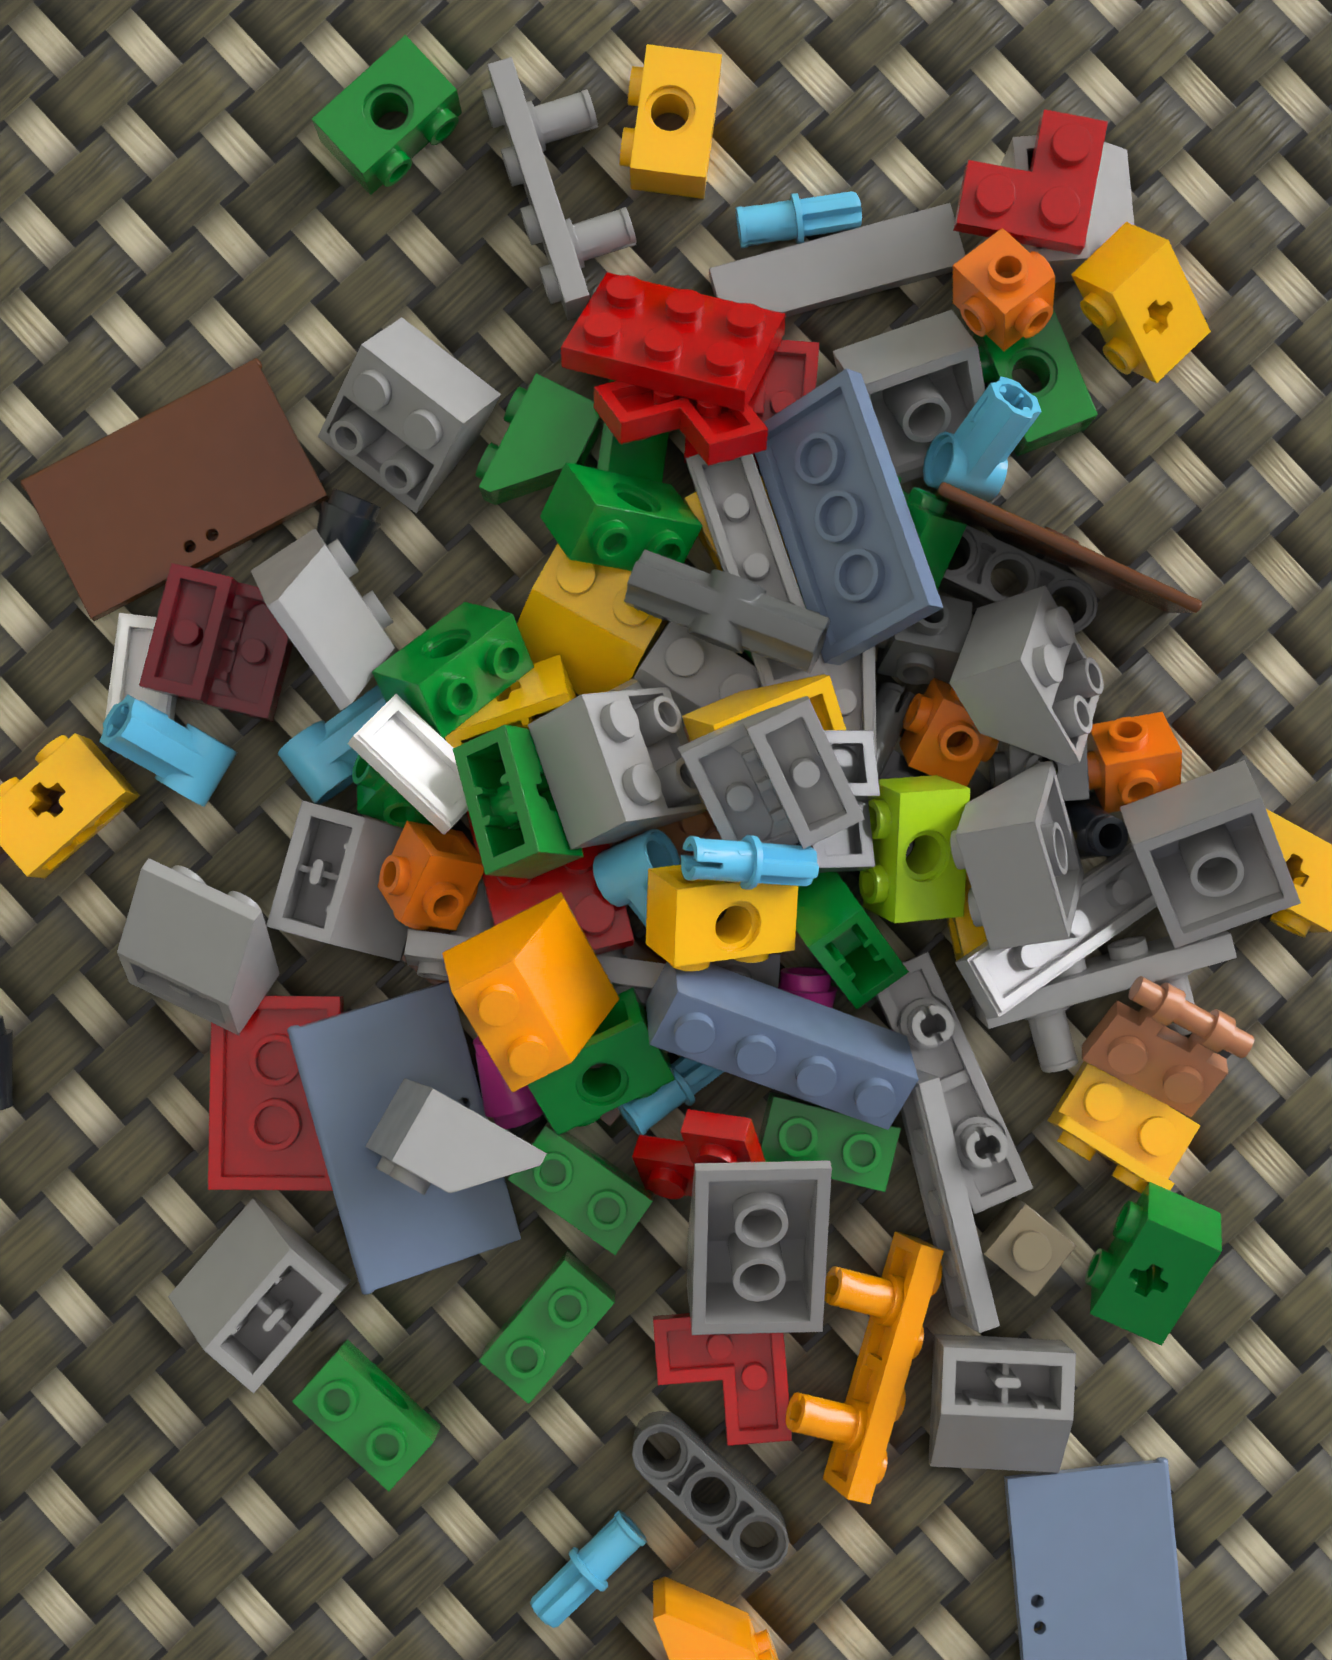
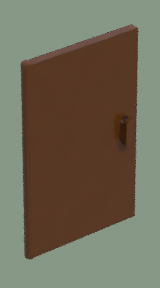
[20,358,329,622]
[934,482,1202,613]

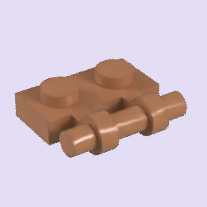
[1081,976,1254,1117]

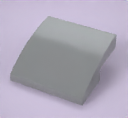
[678,696,865,849]

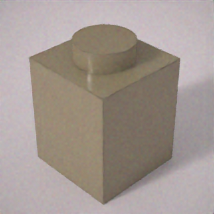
[979,1197,1076,1297]

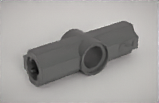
[624,549,831,674]

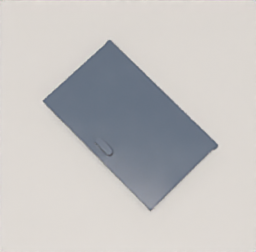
[287,981,521,1295]
[1004,1457,1187,1660]

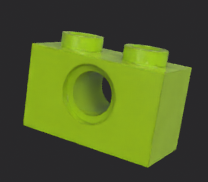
[859,775,970,923]

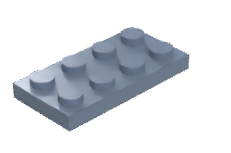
[755,368,943,665]

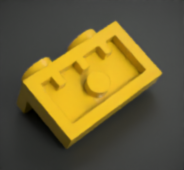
[1047,1061,1200,1194]

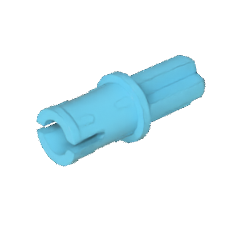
[735,191,862,248]
[681,835,819,890]
[618,1056,724,1135]
[530,1510,647,1628]

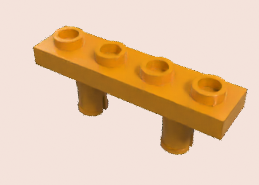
[786,1231,944,1504]

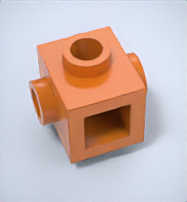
[952,228,1055,351]
[899,678,1000,786]
[1087,711,1182,813]
[377,821,484,931]

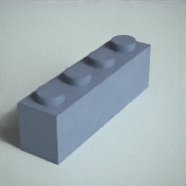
[646,962,919,1130]

